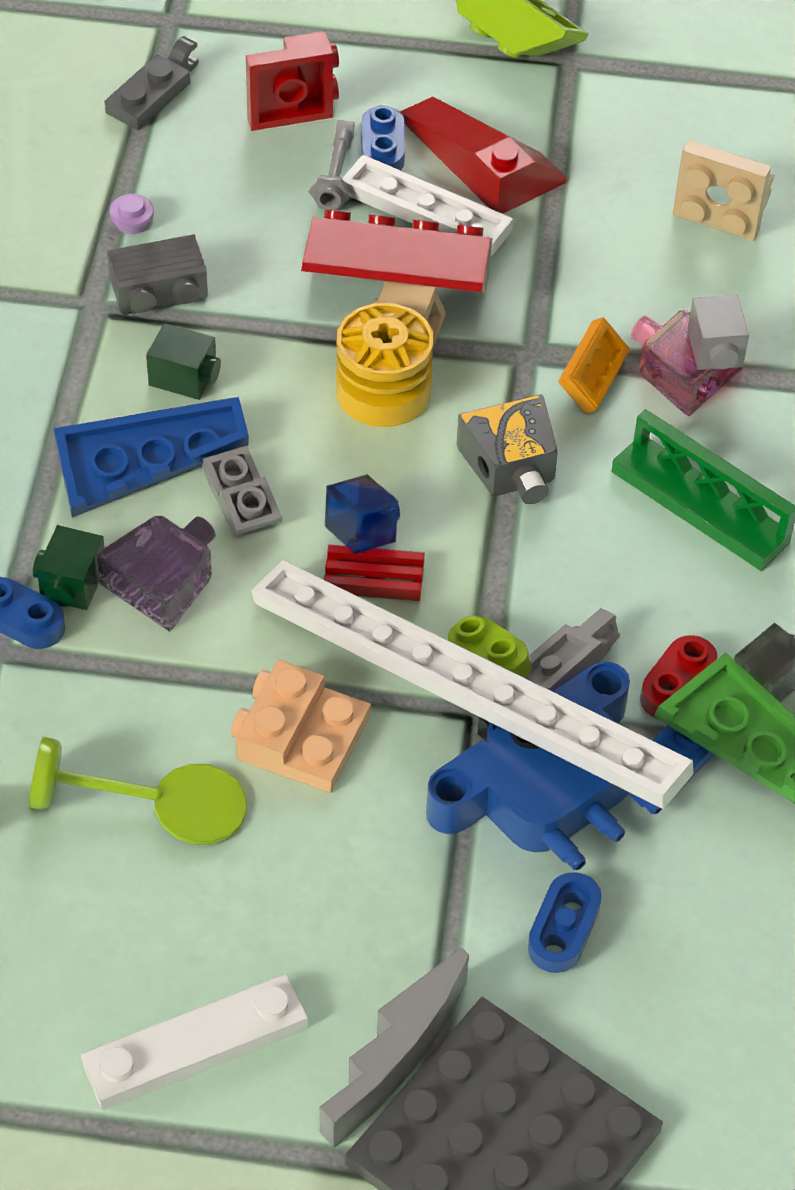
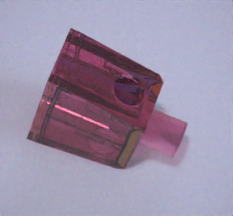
[631,310,742,416]

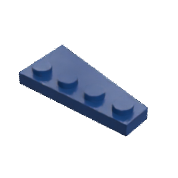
[54,397,249,518]

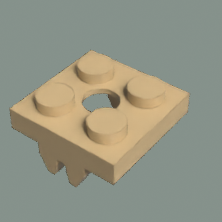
[673,140,775,241]

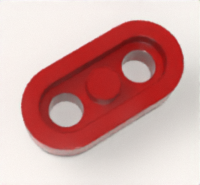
[640,635,718,719]

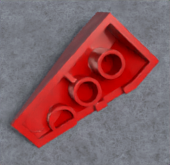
[400,96,567,214]

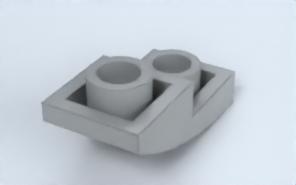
[202,446,282,535]

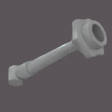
[308,120,355,210]

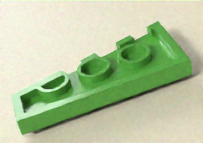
[654,653,795,804]

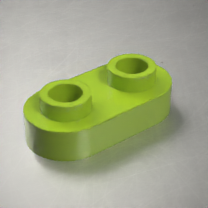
[448,616,532,678]

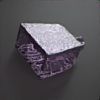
[97,516,216,632]

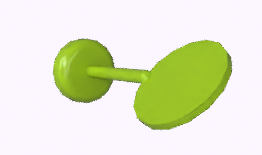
[29,736,247,845]

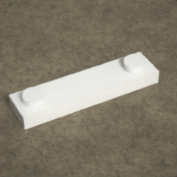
[342,155,513,257]
[80,974,308,1111]

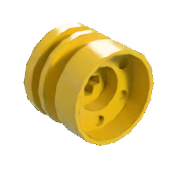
[336,303,433,427]

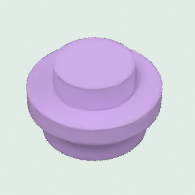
[110,194,154,234]

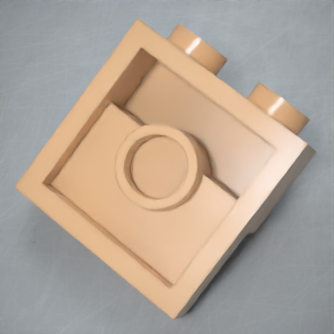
[231,659,371,793]

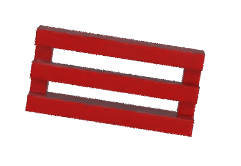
[324,544,425,601]

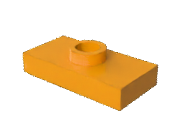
[558,317,630,414]

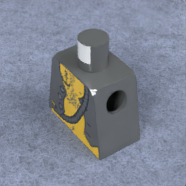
[456,394,558,504]

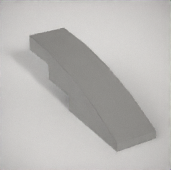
[320,948,469,1148]

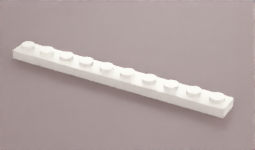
[252,560,693,809]

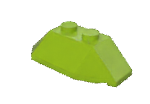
[456,0,589,58]

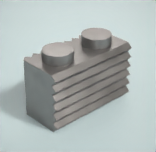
[107,234,208,315]

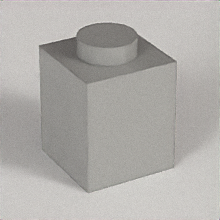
[687,295,749,370]

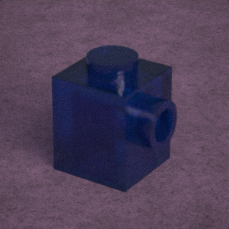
[325,474,400,554]

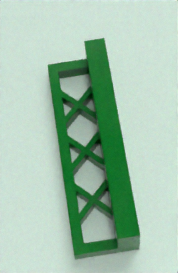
[611,409,795,572]

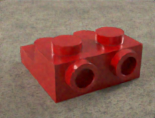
[246,31,339,131]

